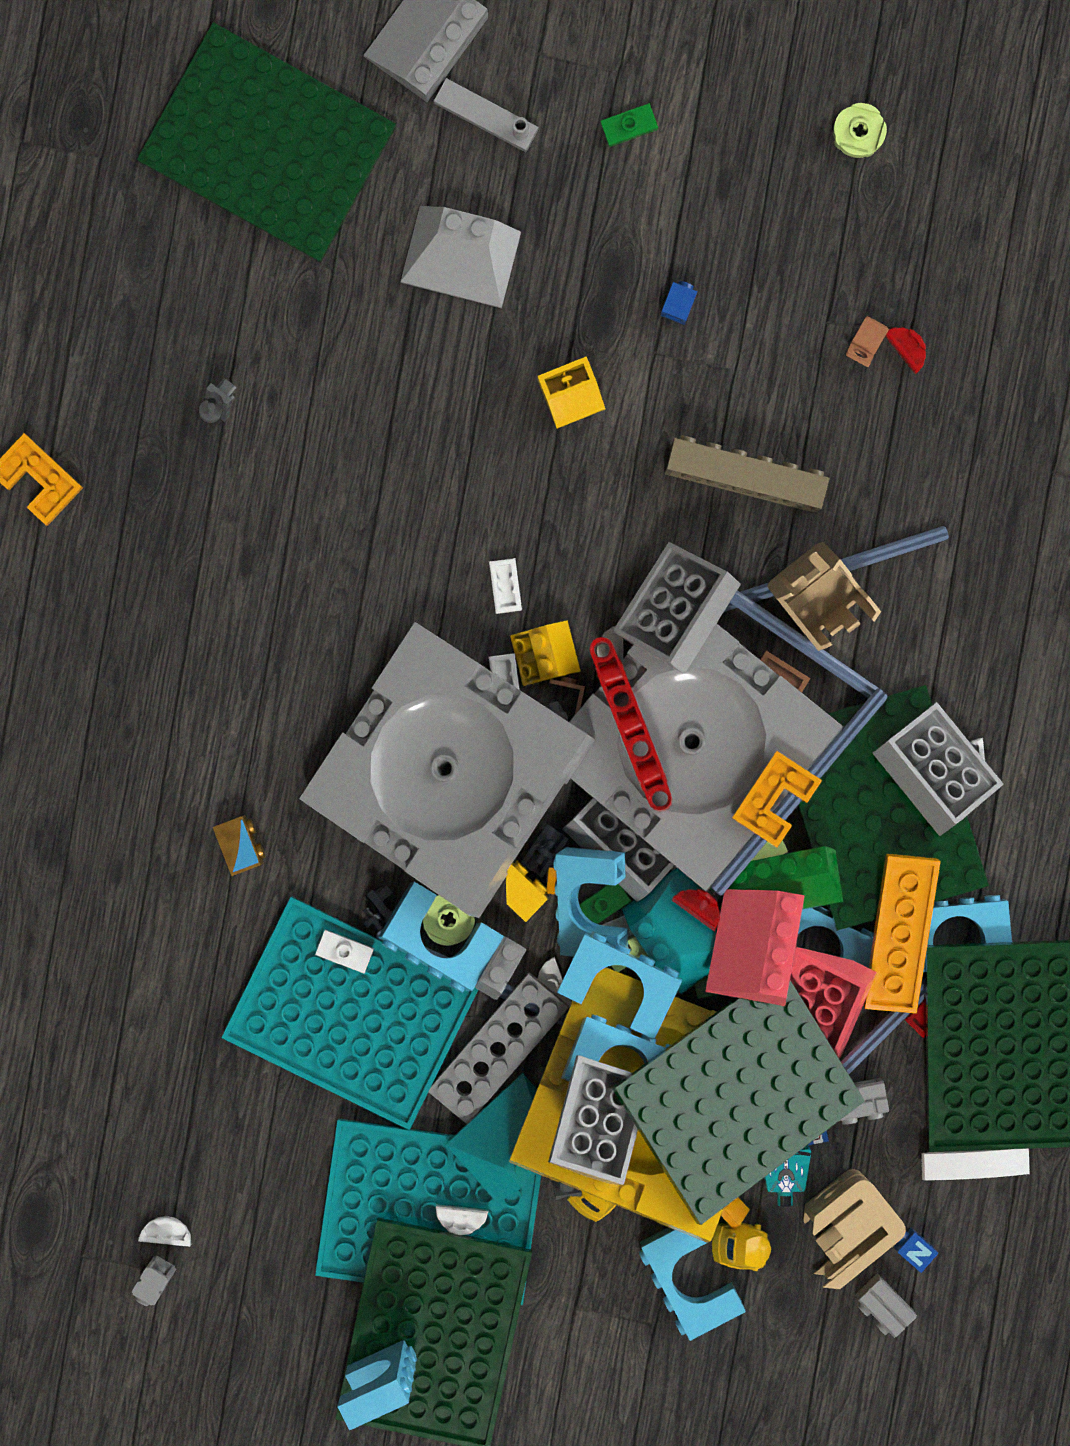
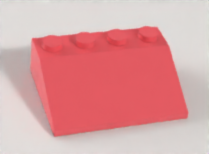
[706,889,804,1006]
[790,947,877,1059]

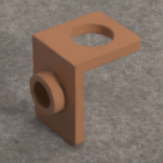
[846,316,889,367]
[550,677,585,715]

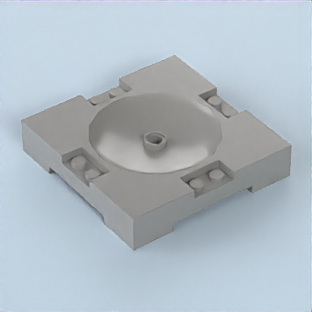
[299,622,595,918]
[569,623,843,892]

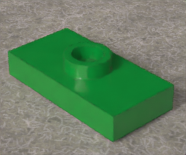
[600,103,658,147]
[579,884,631,924]

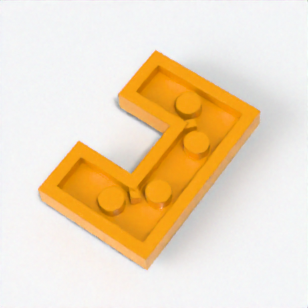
[0,434,83,526]
[732,751,822,848]

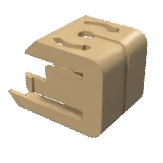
[767,542,881,651]
[803,1169,906,1289]

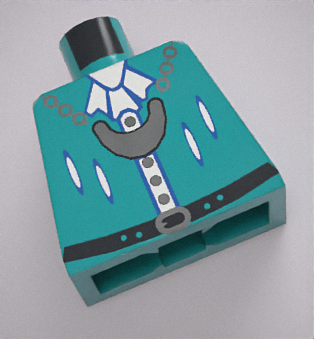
[764,1145,811,1207]

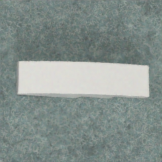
[921,1149,1030,1180]

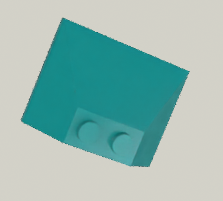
[622,868,718,994]
[445,1073,537,1203]

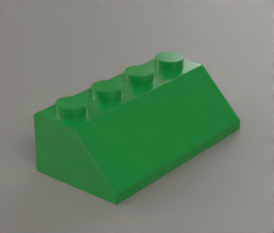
[729,846,843,909]

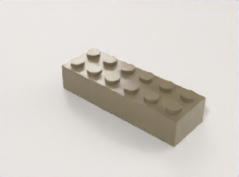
[665,436,830,513]

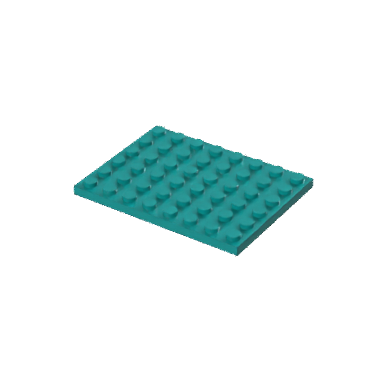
[222,896,478,1130]
[315,1118,541,1305]

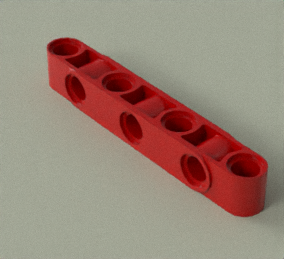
[590,637,673,812]

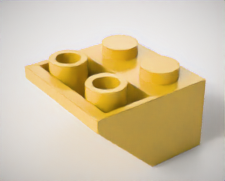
[537,356,605,429]
[510,620,580,686]
[506,860,548,922]

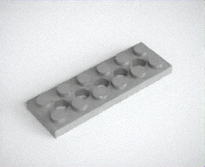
[429,972,569,1124]

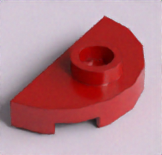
[885,327,926,375]
[672,889,720,932]

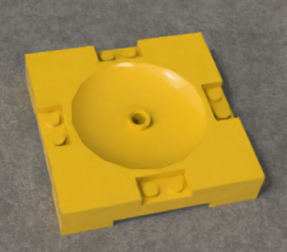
[509,967,723,1243]

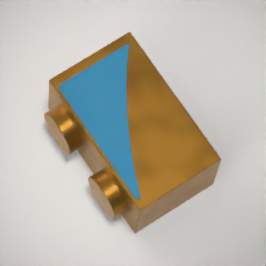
[213,815,266,876]

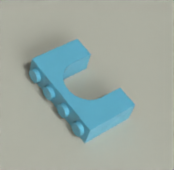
[554,847,628,957]
[379,882,504,993]
[923,895,1012,972]
[798,906,874,968]
[557,931,682,1039]
[561,1014,670,1082]
[639,1227,746,1341]
[337,1340,417,1430]

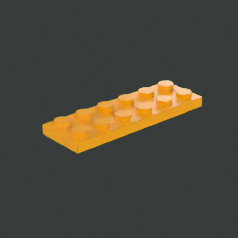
[863,854,941,1013]

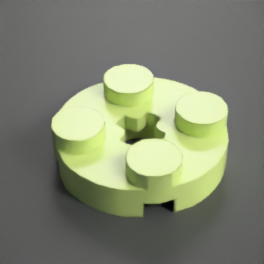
[833,103,887,158]
[423,895,475,946]

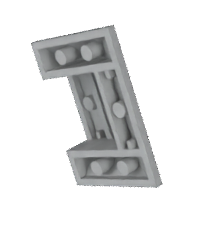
[401,206,521,308]

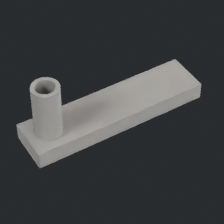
[434,78,538,152]

